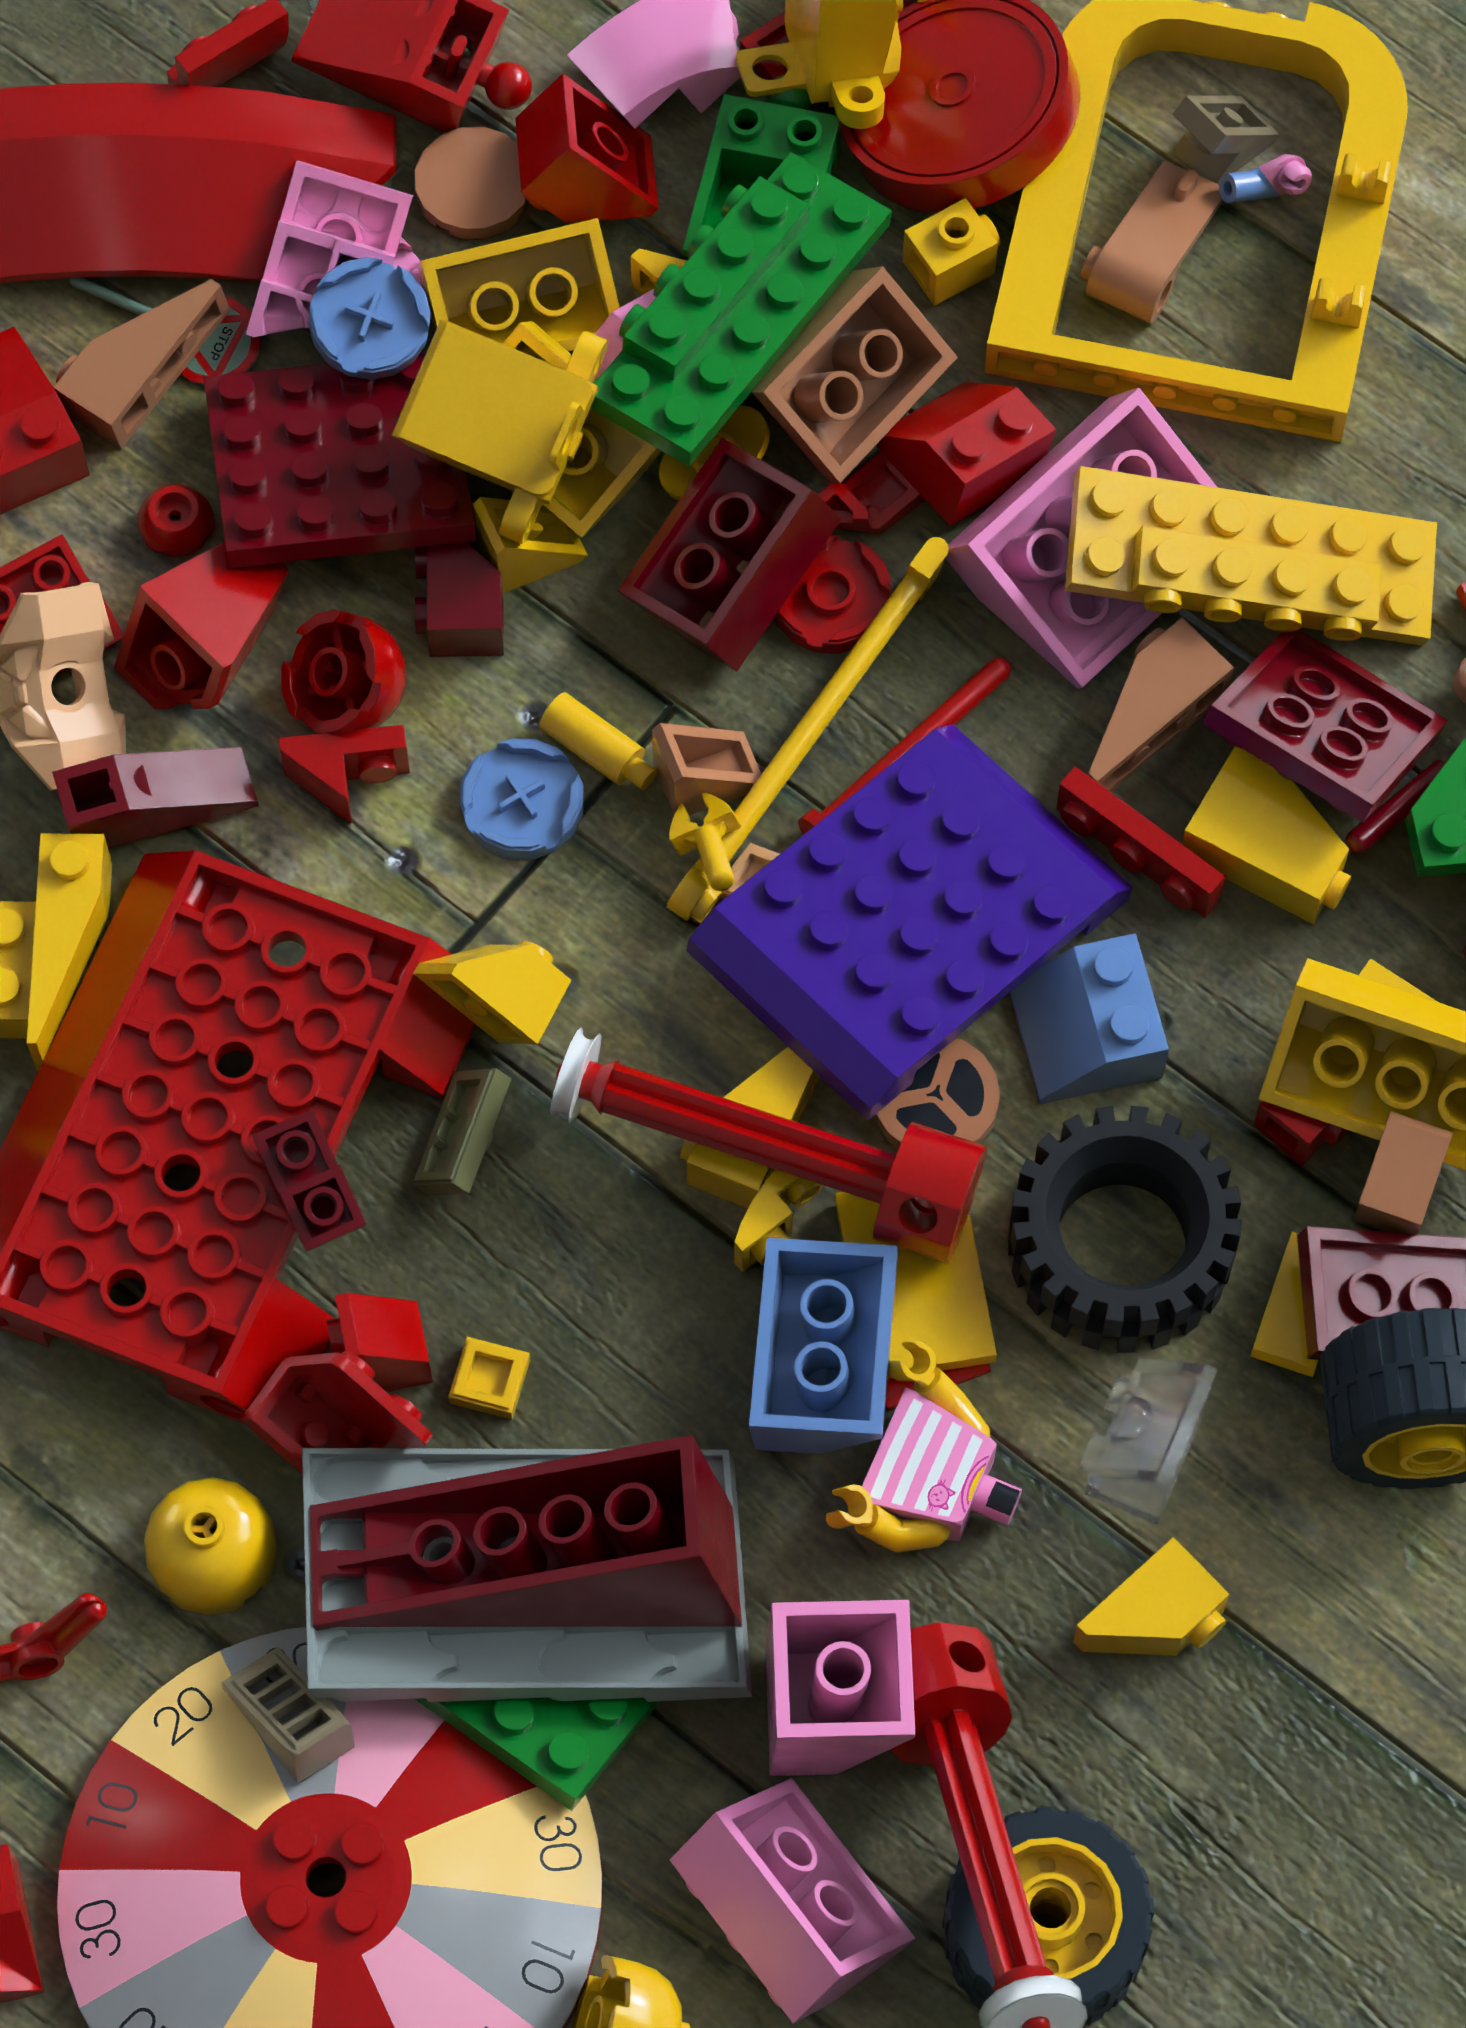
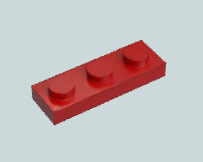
[1056,766,1226,918]

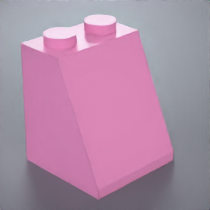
[765,1600,915,1776]

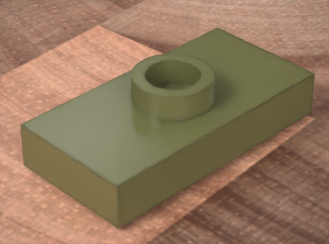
[412,1068,512,1196]

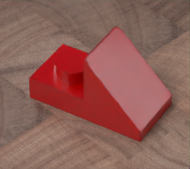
[279,725,410,823]

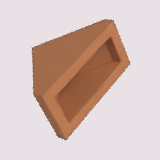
[652,723,761,816]
[1353,1111,1453,1234]

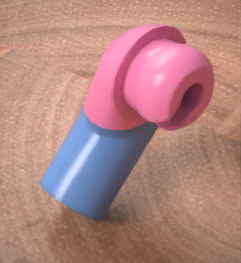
[1219,154,1312,203]

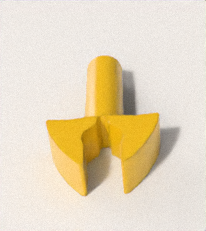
[669,793,742,891]

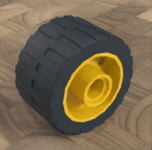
[1320,1308,1466,1489]
[942,1807,1154,2025]

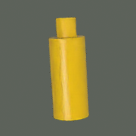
[539,692,657,790]

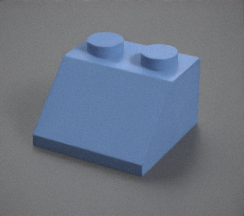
[1009,933,1169,1104]

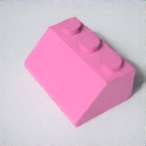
[670,1778,915,2024]

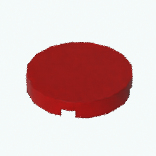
[774,535,892,654]

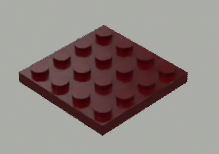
[204,352,476,569]

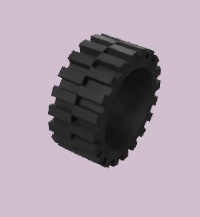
[1008,1105,1242,1353]

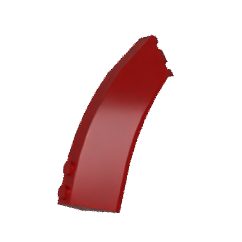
[0,83,397,284]

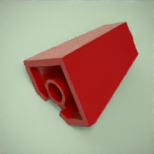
[113,542,289,709]

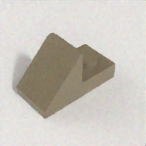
[1172,95,1280,184]

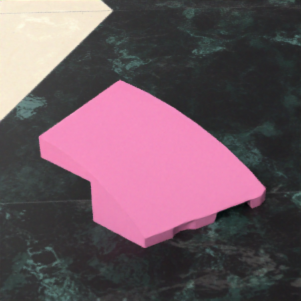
[567,0,741,128]
[246,160,413,337]

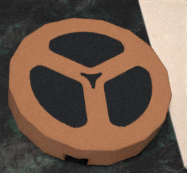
[874,1038,1000,1149]

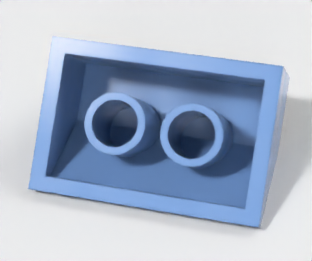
[749,1238,898,1454]

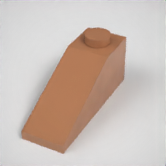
[53,279,230,450]
[1088,617,1234,792]

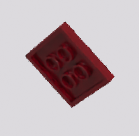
[1202,629,1448,823]

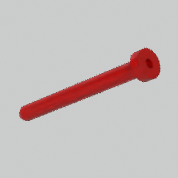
[798,658,1011,835]

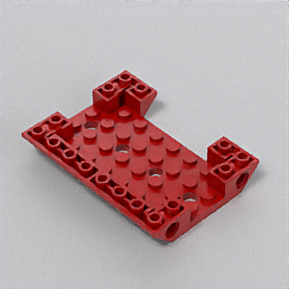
[0,850,476,1425]

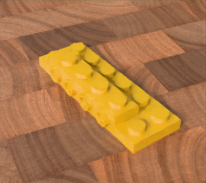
[1065,466,1437,646]

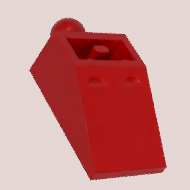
[291,0,532,133]

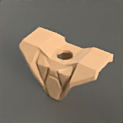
[0,582,126,791]

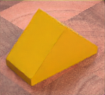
[473,497,588,593]

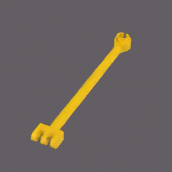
[666,537,949,923]

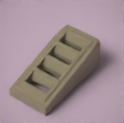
[222,1647,355,1783]

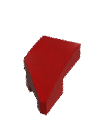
[817,452,925,534]

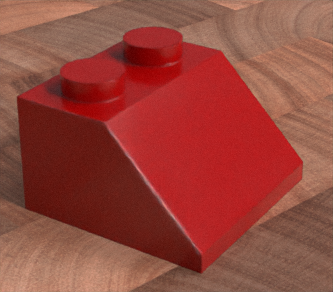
[515,74,659,223]
[876,381,1057,526]

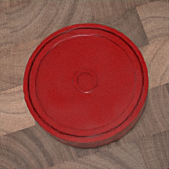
[841,0,1080,213]

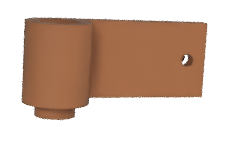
[1080,160,1223,324]

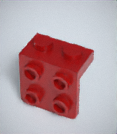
[240,1351,433,1474]

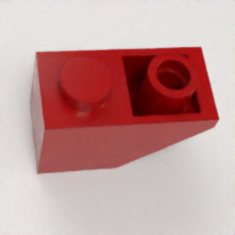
[326,1293,433,1392]

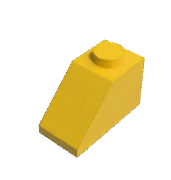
[413,941,571,1044]
[1073,1537,1230,1656]

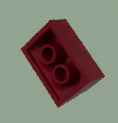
[617,438,841,672]

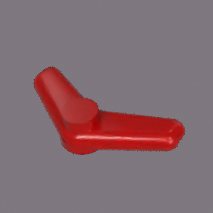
[0,1593,107,1682]

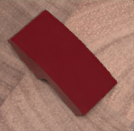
[252,1109,367,1252]

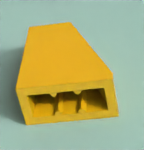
[1182,747,1352,924]

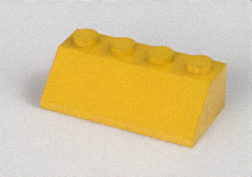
[1259,958,1466,1170]

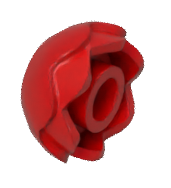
[137,484,215,557]

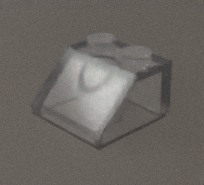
[1079,1359,1218,1525]

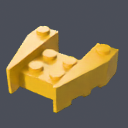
[0,833,113,1071]

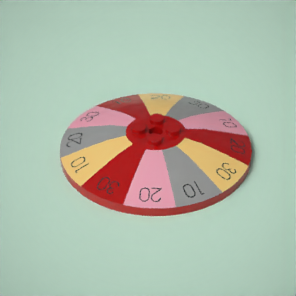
[57,1627,603,2028]

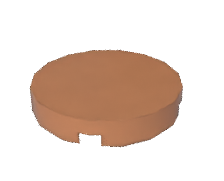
[415,127,530,239]

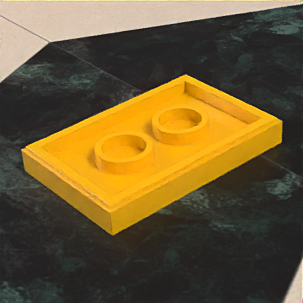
[834,1192,997,1379]

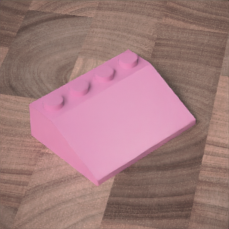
[946,388,1218,689]

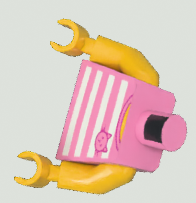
[826,1341,1022,1553]

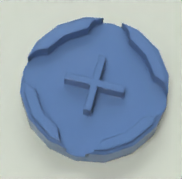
[308,257,431,380]
[459,738,584,860]

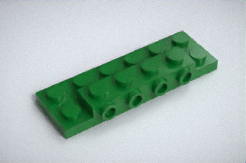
[590,152,892,467]

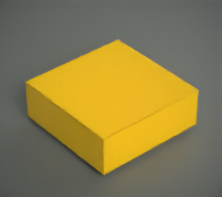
[448,1337,530,1420]

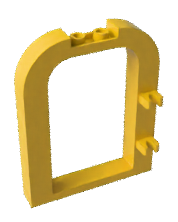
[984,0,1408,442]

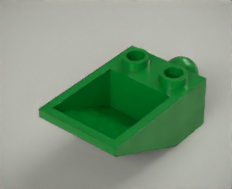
[682,74,841,257]

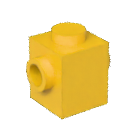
[903,198,1000,306]

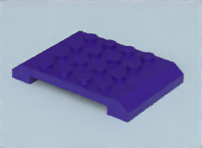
[686,724,1133,1121]

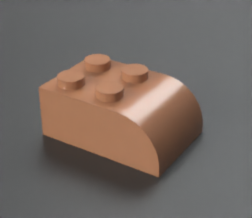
[752,266,958,484]

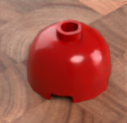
[281,609,406,733]

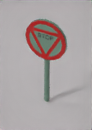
[69,277,261,387]

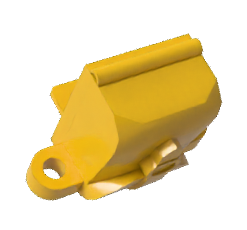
[736,0,903,129]
[392,320,608,545]

